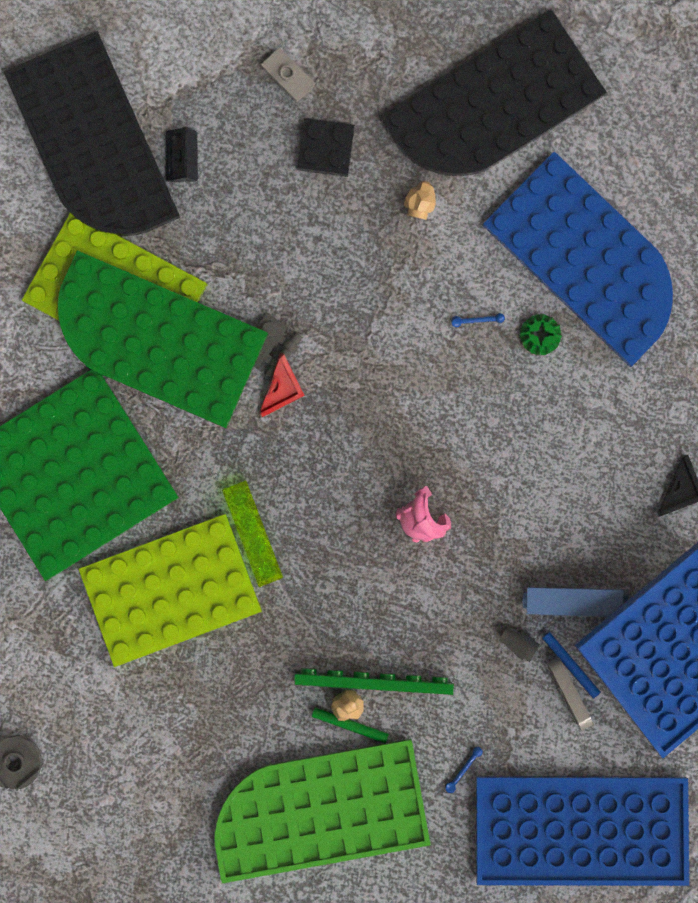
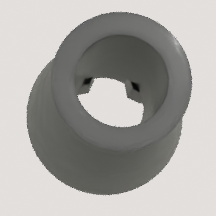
[499,628,540,662]

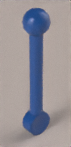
[451,313,505,327]
[445,747,483,793]

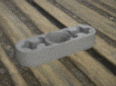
[546,657,593,731]

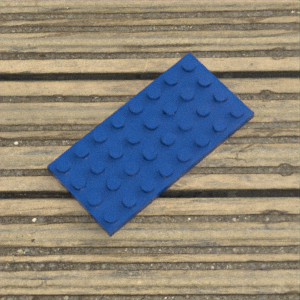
[476,776,689,886]

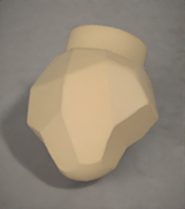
[404,181,436,220]
[331,690,364,721]

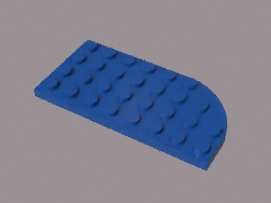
[482,151,673,367]

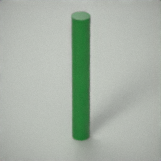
[311,707,389,743]

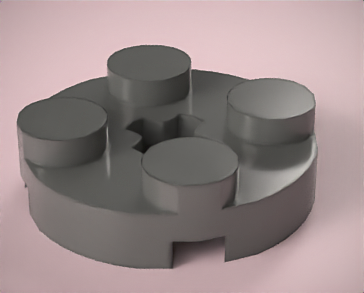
[0,735,43,790]

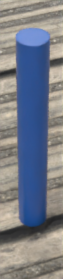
[542,632,601,699]

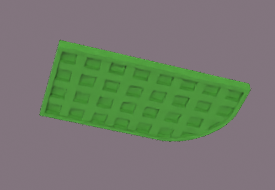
[215,739,431,884]

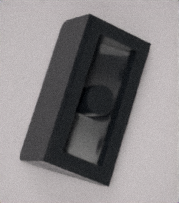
[166,127,198,182]

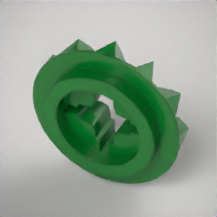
[520,314,562,355]

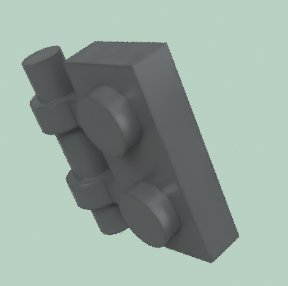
[254,313,303,378]

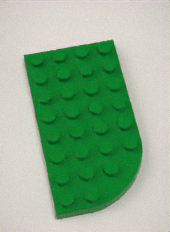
[58,250,268,429]

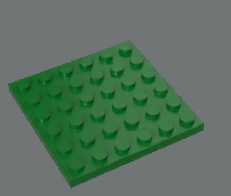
[0,370,179,581]

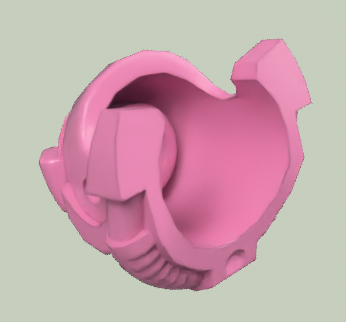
[396,486,451,543]

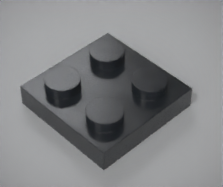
[297,118,355,177]

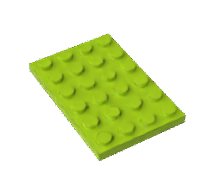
[21,213,208,321]
[79,514,262,667]

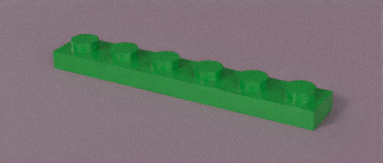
[294,668,454,695]

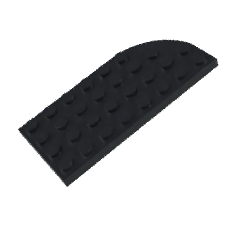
[380,9,607,176]
[3,31,181,236]

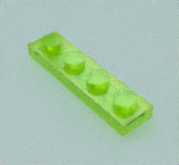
[222,481,284,587]

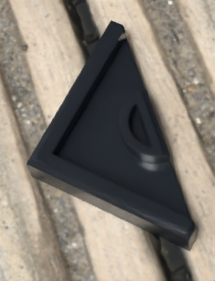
[658,455,698,516]

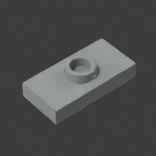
[261,47,315,103]

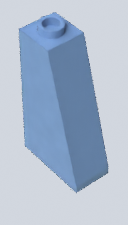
[523,587,629,617]

